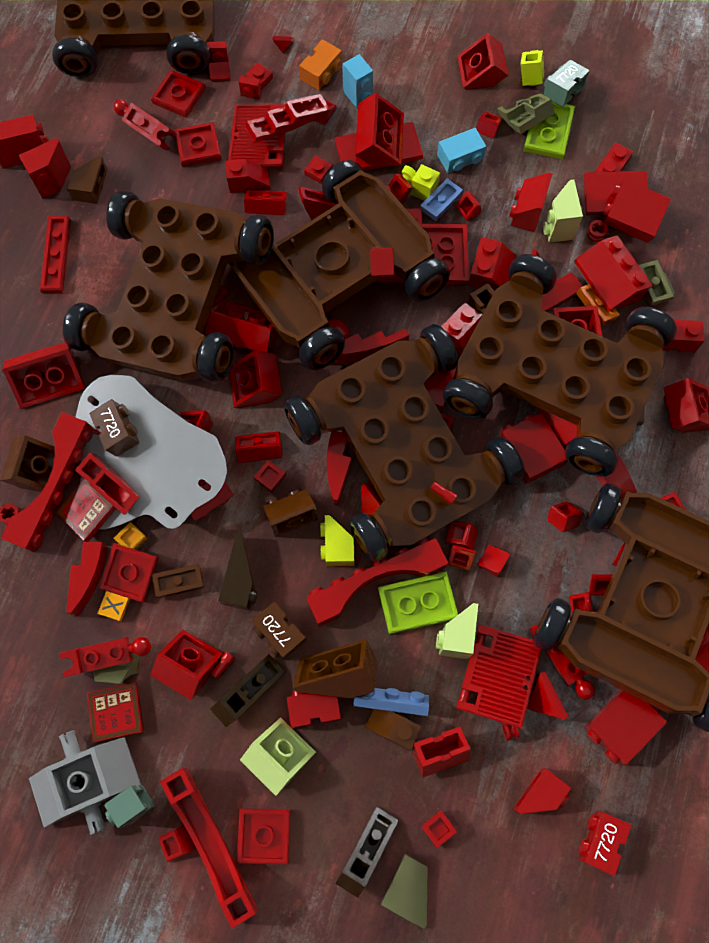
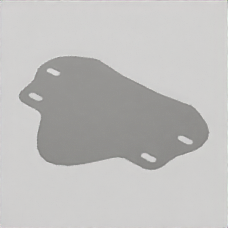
[75,375,227,530]

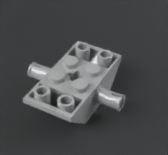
[29,730,141,835]

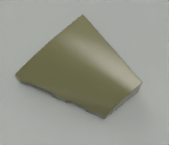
[497,94,555,134]
[381,853,428,929]

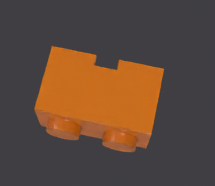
[299,39,342,90]

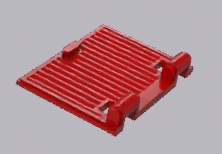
[228,104,286,169]
[456,624,541,729]

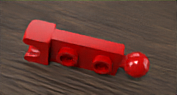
[113,99,177,150]
[529,625,595,700]
[59,637,151,677]

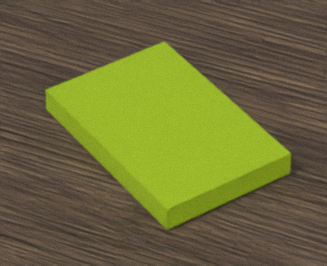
[523,101,575,160]
[378,572,458,635]

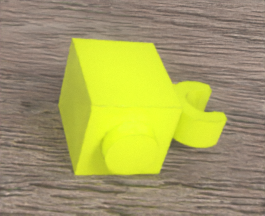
[521,50,544,86]
[402,164,440,201]

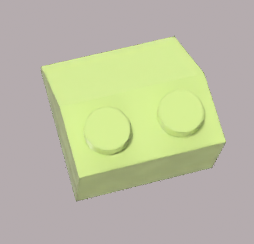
[543,180,583,243]
[436,603,478,659]
[240,717,316,796]

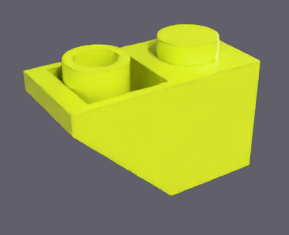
[320,515,354,567]

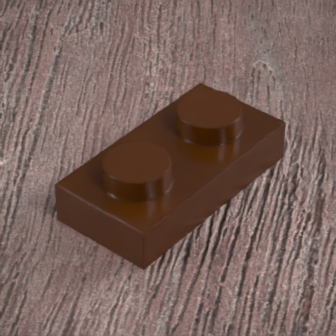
[152,563,204,599]

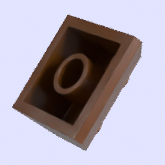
[0,435,55,492]
[263,489,318,537]

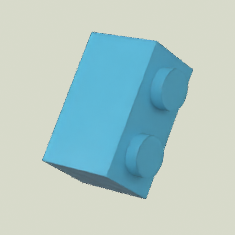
[343,54,373,108]
[437,128,486,173]

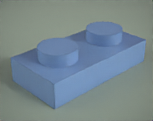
[420,179,463,221]

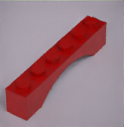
[0,412,93,552]
[306,538,448,627]
[160,768,259,929]

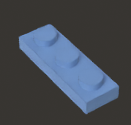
[354,688,429,716]

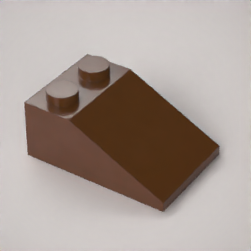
[293,639,377,698]

